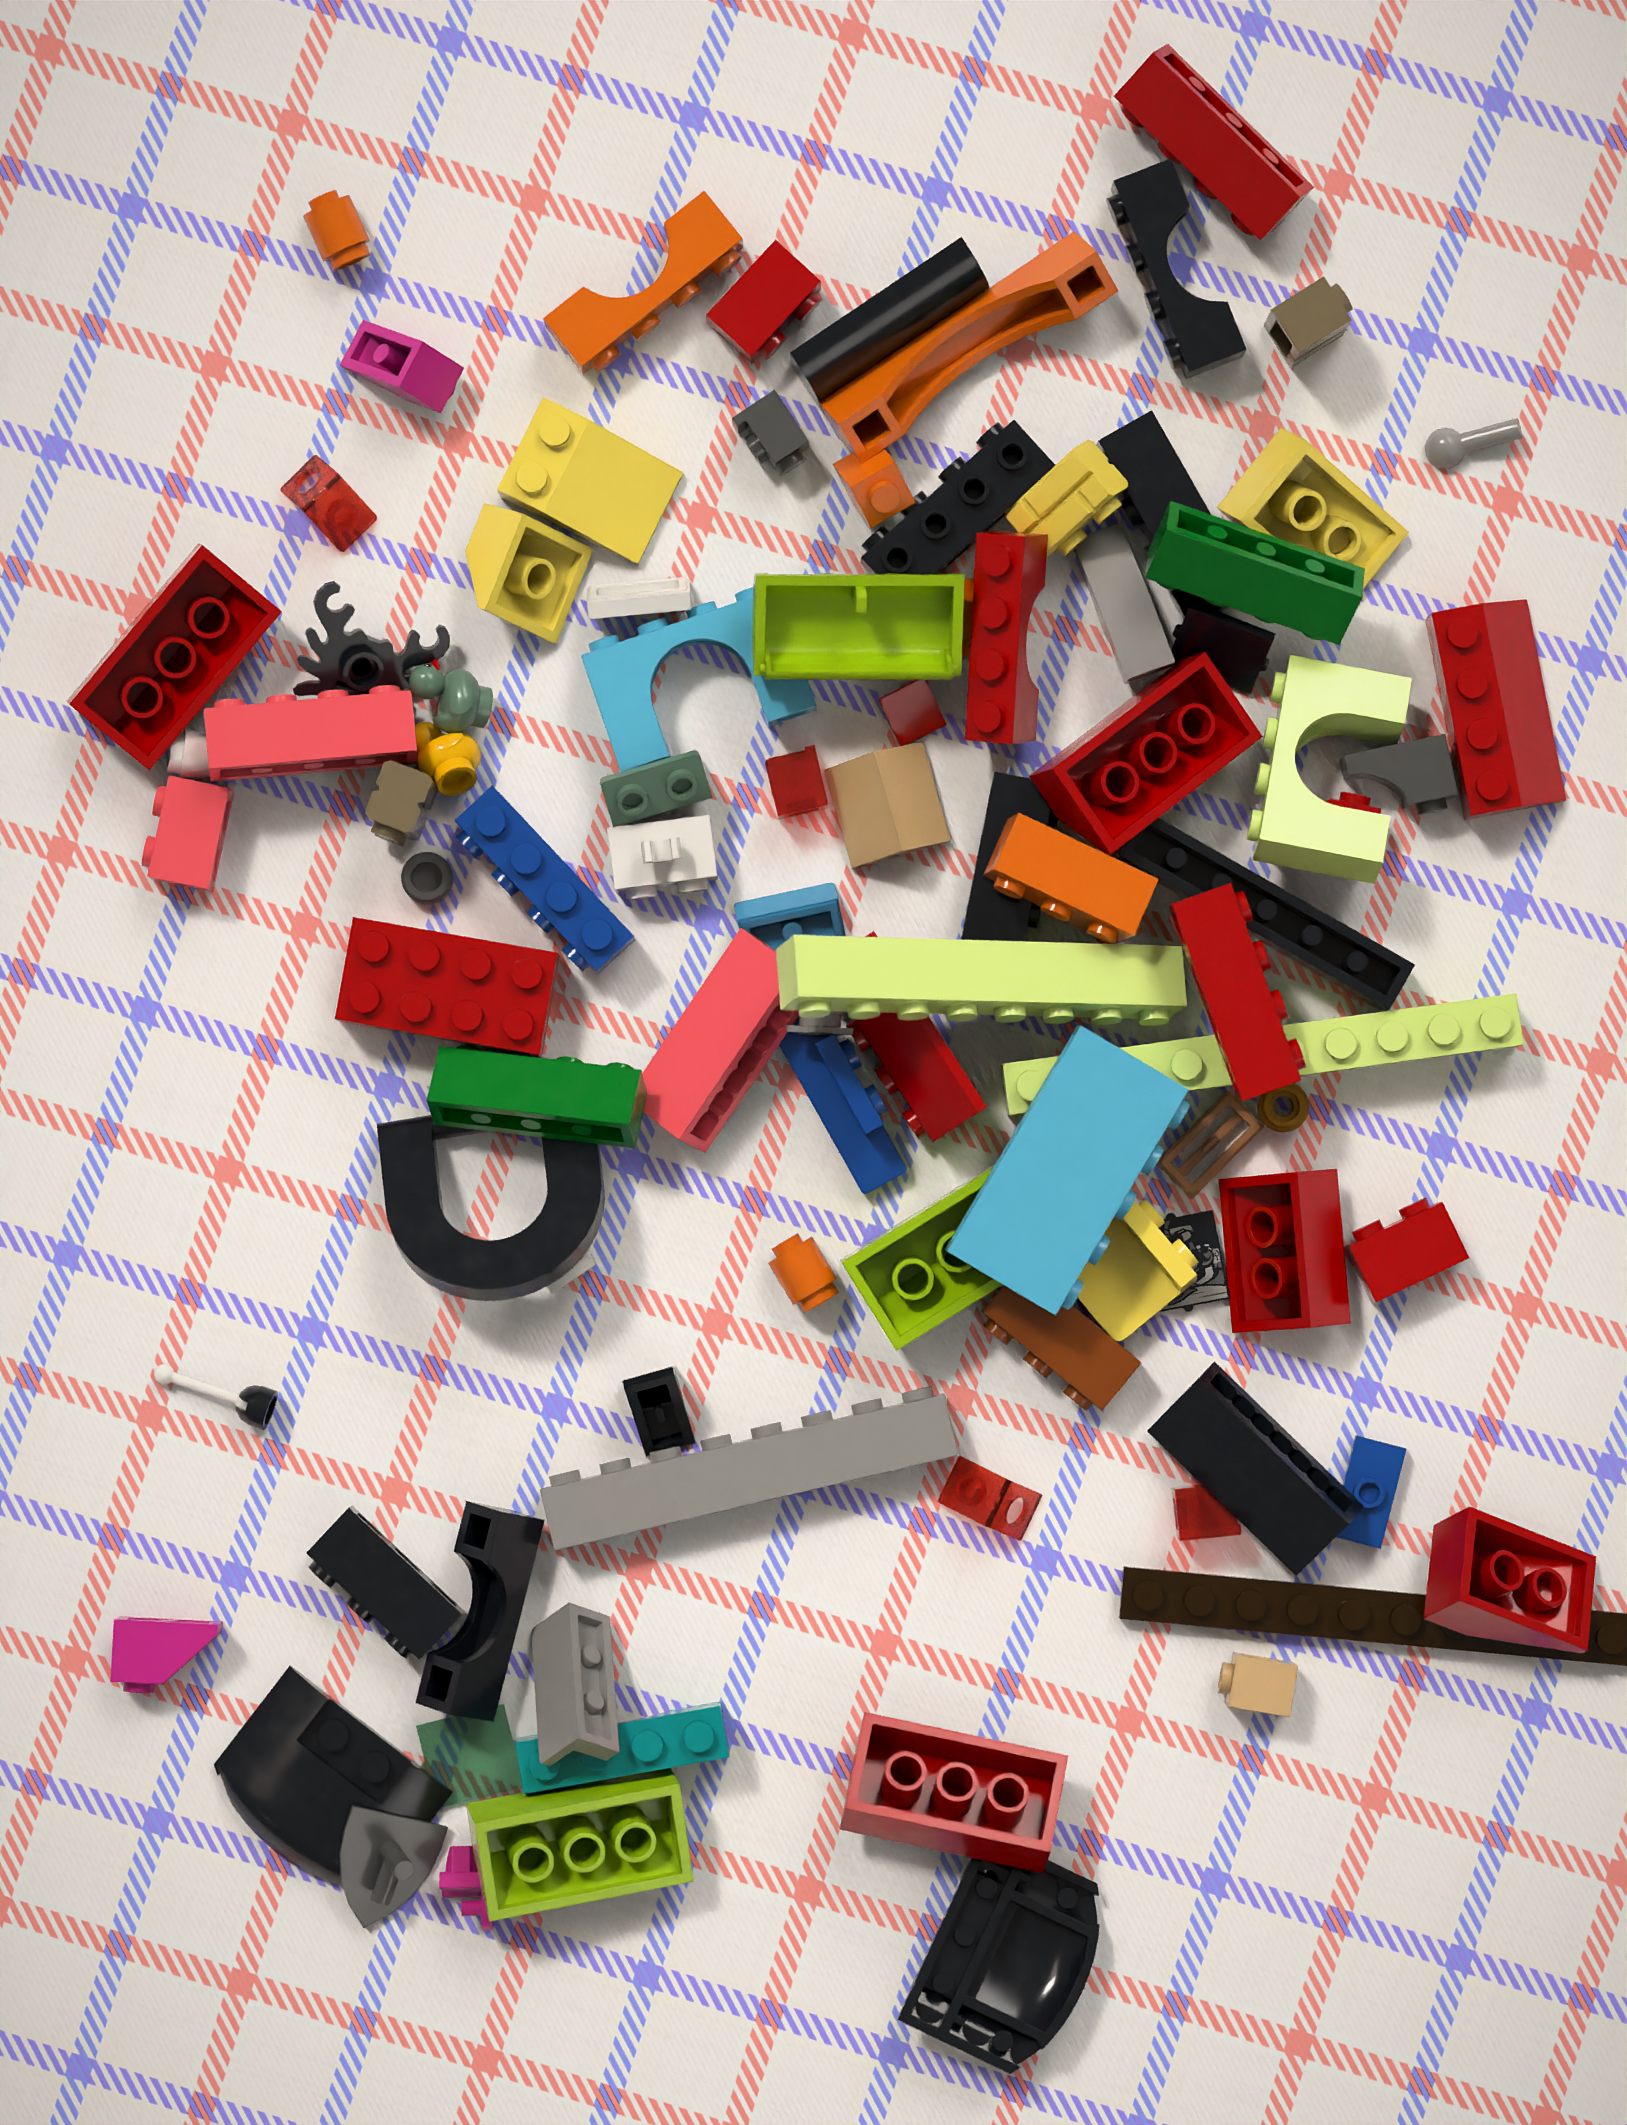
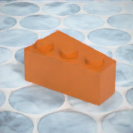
[983,813,1159,944]

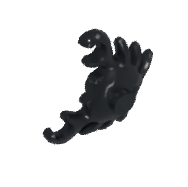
[293,581,450,696]

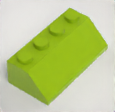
[840,1164,1003,1351]
[466,1768,694,1922]

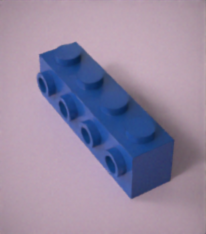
[454,785,636,974]

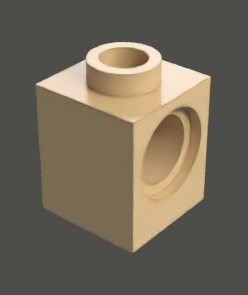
[1218,1652,1298,1717]

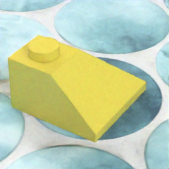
[465,503,594,644]

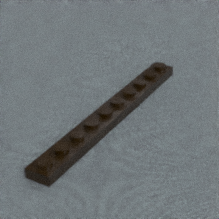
[1118,1566,1627,1666]

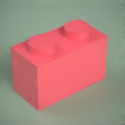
[142,775,234,892]

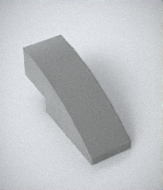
[1074,523,1175,684]

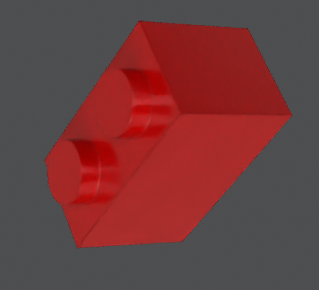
[706,239,822,364]
[1344,1197,1469,1303]

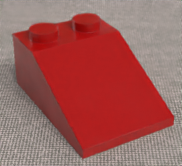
[1424,1506,1596,1654]

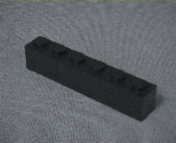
[1116,818,1415,1012]

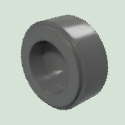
[401,852,454,904]

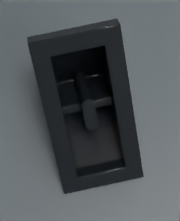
[622,1366,696,1457]

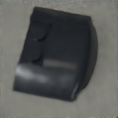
[214,1665,454,1884]
[897,1858,1100,2074]

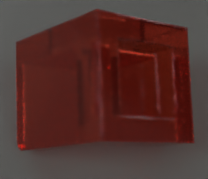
[765,745,828,820]
[1171,1484,1241,1541]

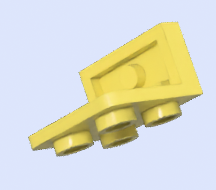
[1077,1199,1198,1342]

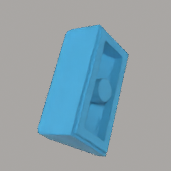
[734,883,846,950]

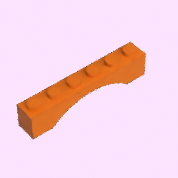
[819,231,1118,463]

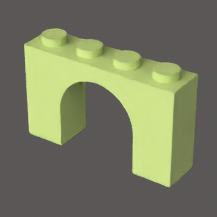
[1246,655,1412,884]

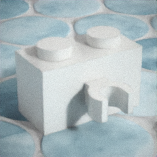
[607,815,718,900]

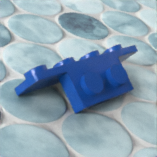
[779,1016,907,1194]

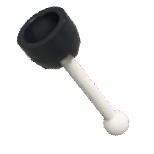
[154,1364,278,1430]

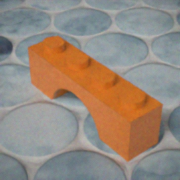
[543,191,743,374]

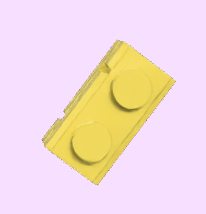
[1005,439,1128,558]

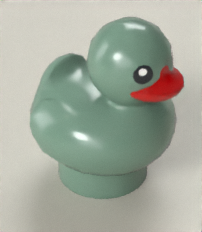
[409,659,493,734]

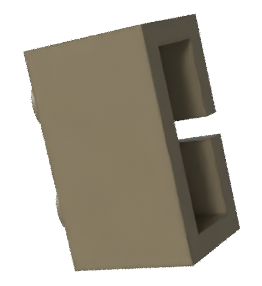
[1263,276,1353,369]

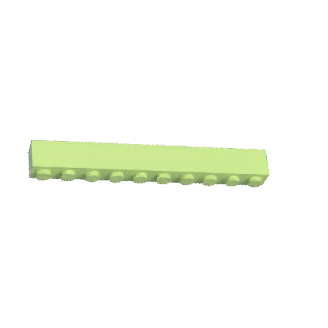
[1001,993,1524,1117]

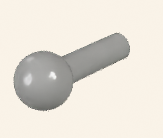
[1425,418,1523,469]

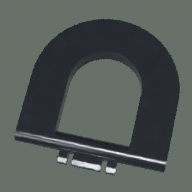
[377,1115,605,1301]

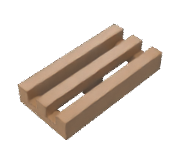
[1156,1090,1265,1199]

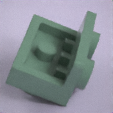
[600,750,712,827]

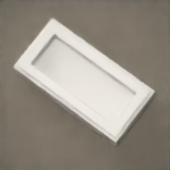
[587,577,691,619]

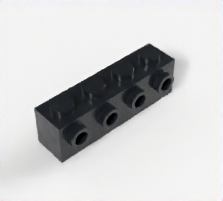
[860,420,1055,575]

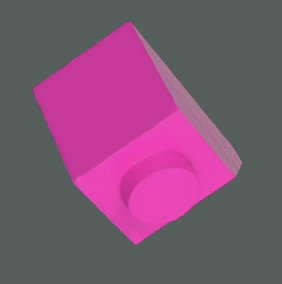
[340,320,464,413]
[110,1616,223,1693]

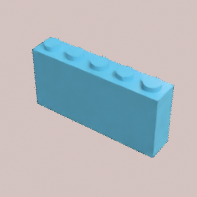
[945,1025,1190,1315]

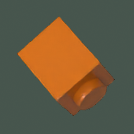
[833,449,916,528]

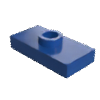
[1337,1435,1407,1549]

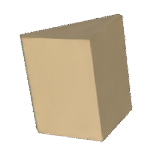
[824,742,951,869]

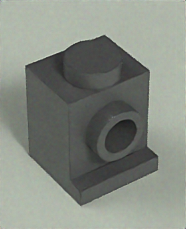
[732,390,809,476]

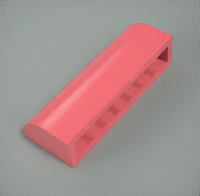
[642,928,799,1153]

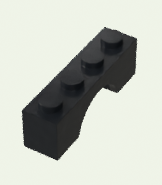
[1106,158,1247,379]
[415,1501,545,1722]

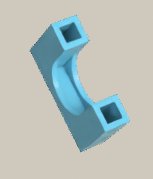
[581,587,817,772]

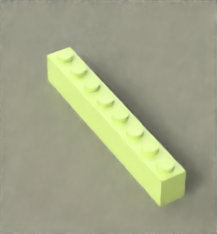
[776,935,1187,1026]

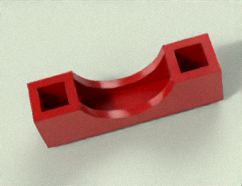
[965,531,1048,744]

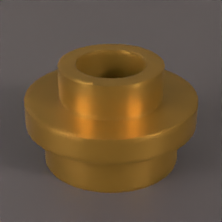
[1257,1083,1309,1132]

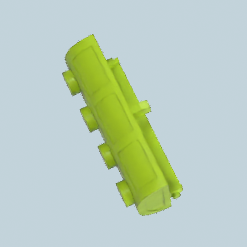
[752,573,965,680]

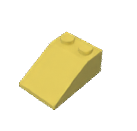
[497,397,684,565]
[1216,428,1409,589]

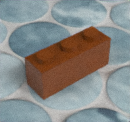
[981,1285,1142,1412]

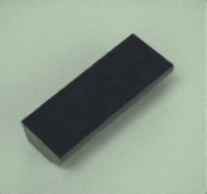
[790,237,989,407]
[1147,1361,1363,1576]

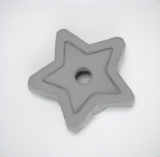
[786,1013,854,1036]

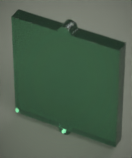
[416,1703,522,1807]

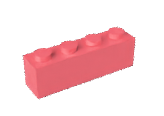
[203,685,417,782]

